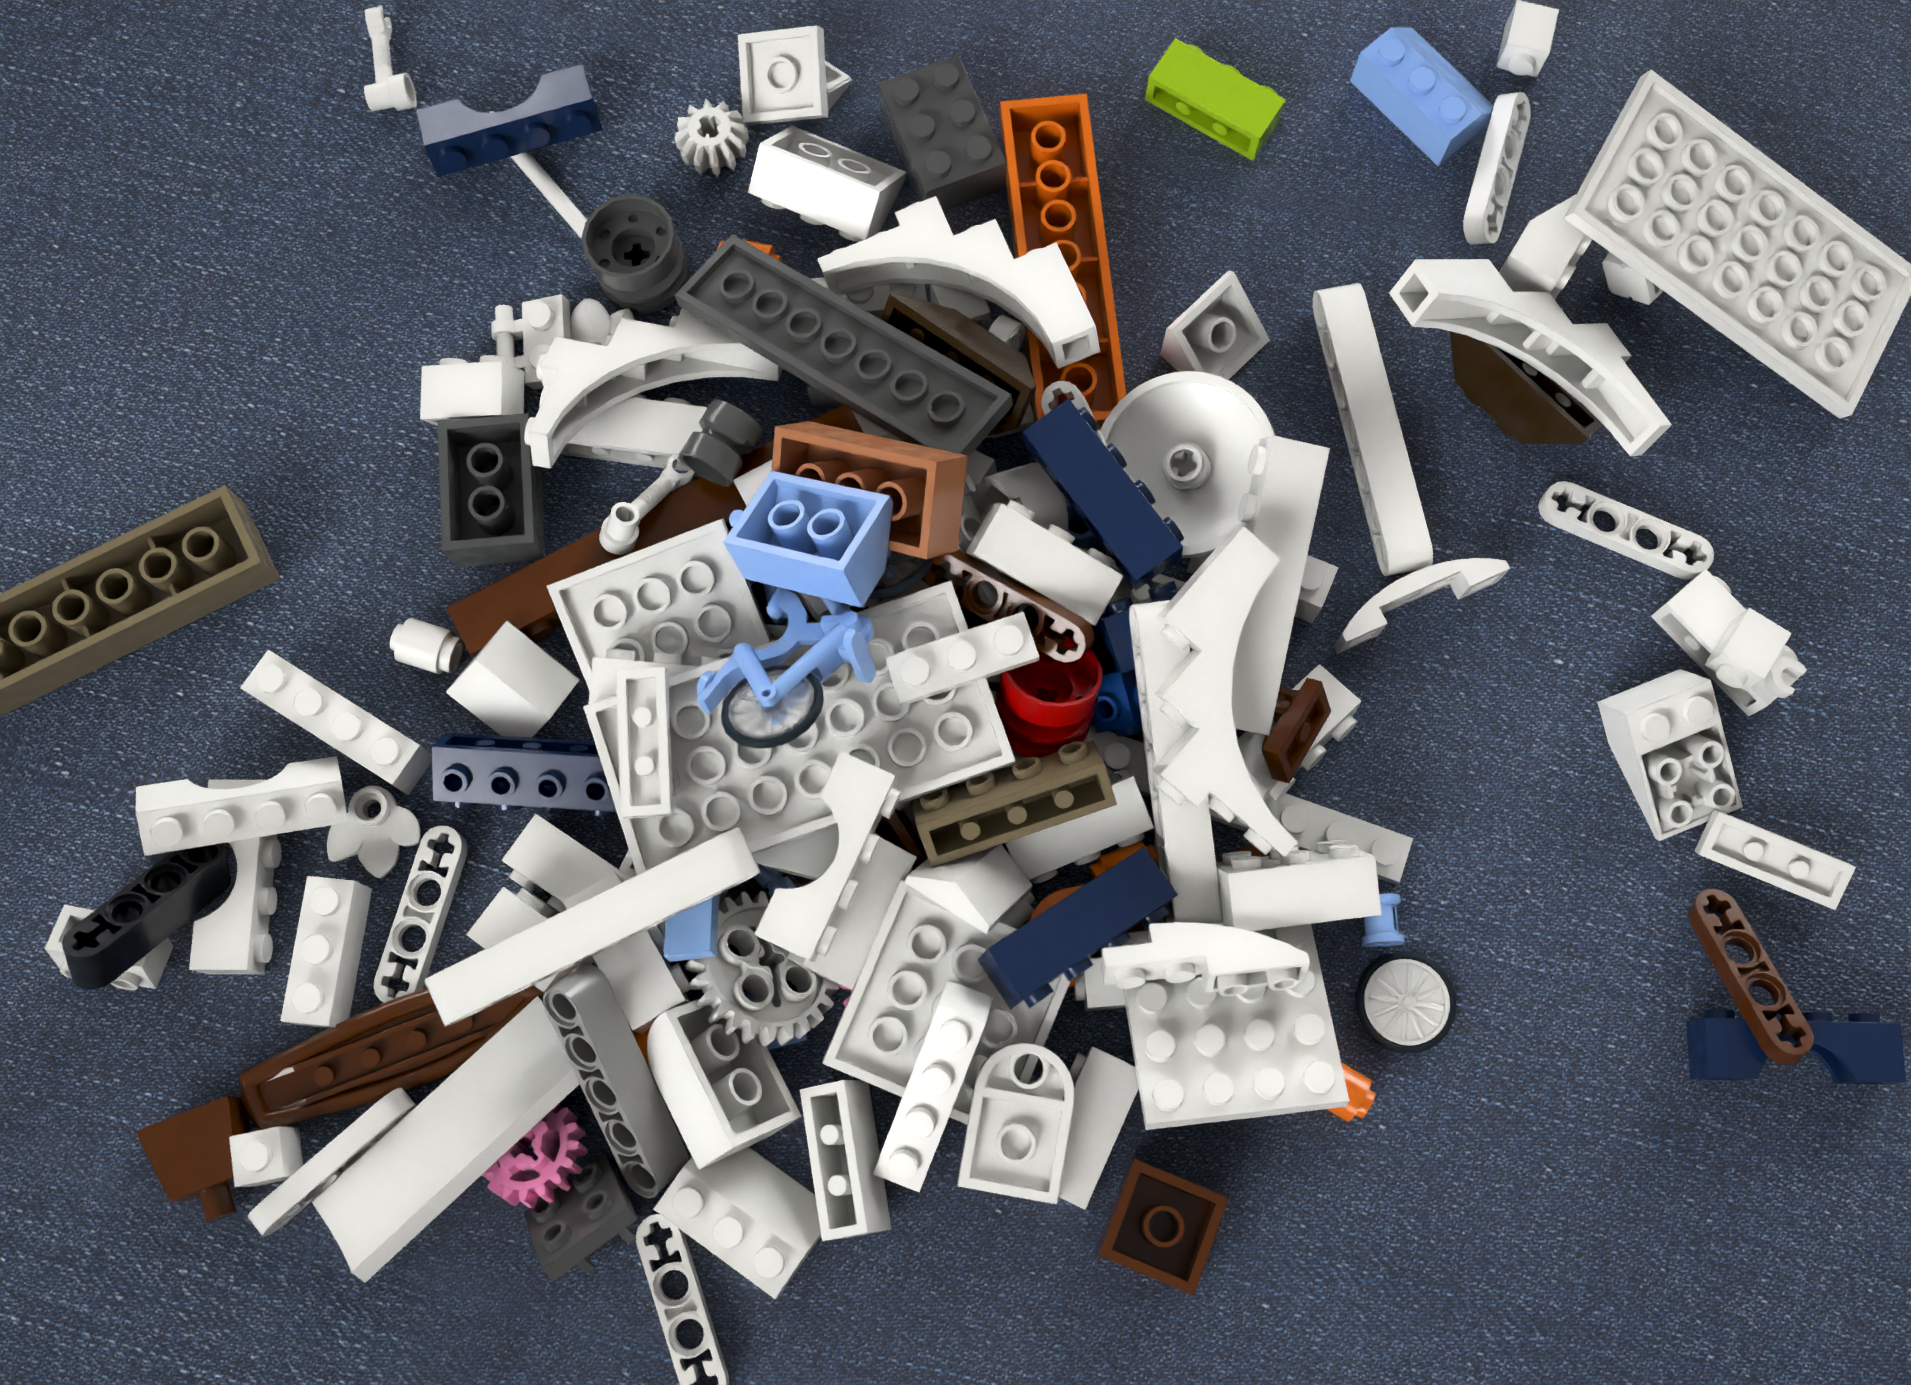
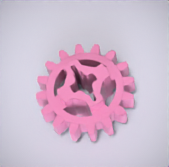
[482,1104,588,1208]

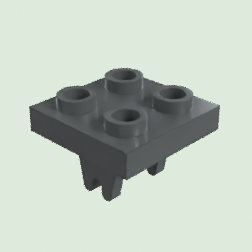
[524,1153,638,1282]

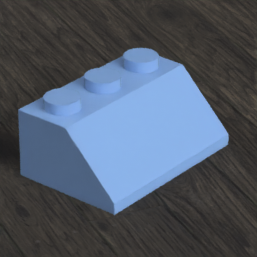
[1350,27,1494,166]
[723,471,893,608]

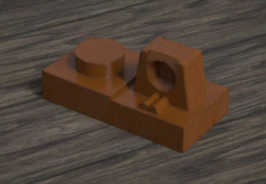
[1261,678,1332,784]

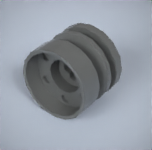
[581,194,690,314]

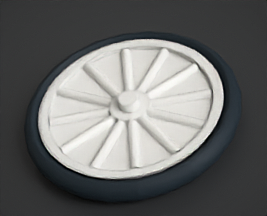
[1355,952,1457,1053]

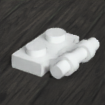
[491,294,572,390]

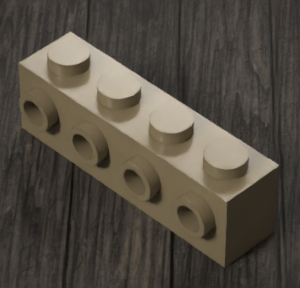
[911,740,1117,868]

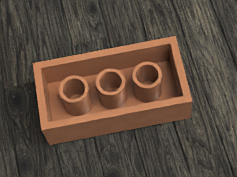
[772,421,968,559]

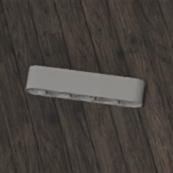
[543,963,688,1198]

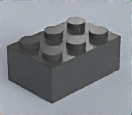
[878,55,1007,212]
[438,413,546,568]

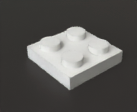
[738,25,828,125]

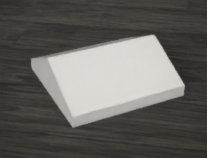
[446,620,580,738]
[905,844,1033,934]

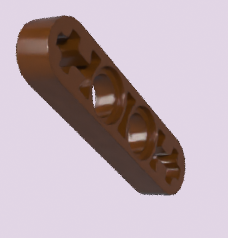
[924,549,1094,663]
[1688,889,1814,1065]

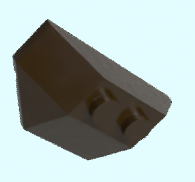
[881,293,1036,436]
[1450,331,1604,444]

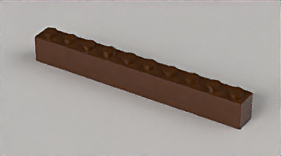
[446,405,864,658]

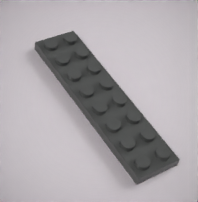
[674,234,1014,457]

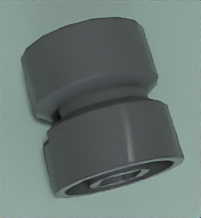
[678,399,763,487]

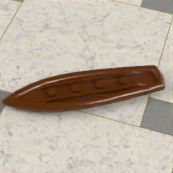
[238,985,545,1130]

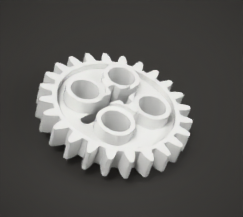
[685,891,839,1047]

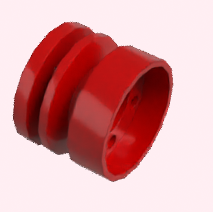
[995,632,1102,758]

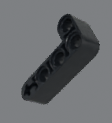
[62,843,232,990]

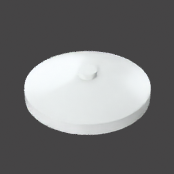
[1100,371,1275,558]

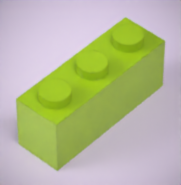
[1145,38,1286,161]

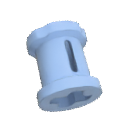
[1361,893,1405,947]

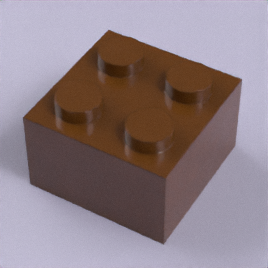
[1095,1159,1229,1295]

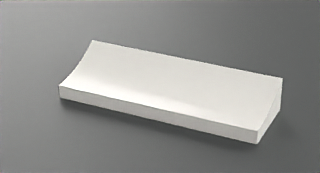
[312,996,580,1283]

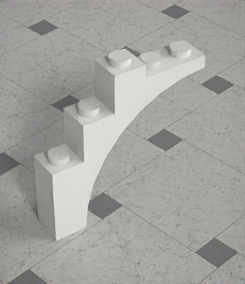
[817,196,1100,369]
[1389,259,1672,456]
[524,308,783,469]
[1152,526,1298,857]

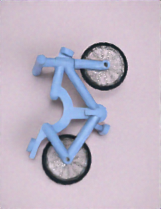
[697,510,933,749]

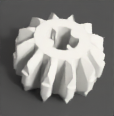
[675,99,749,177]

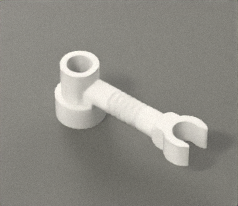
[364,6,417,111]
[599,454,695,555]

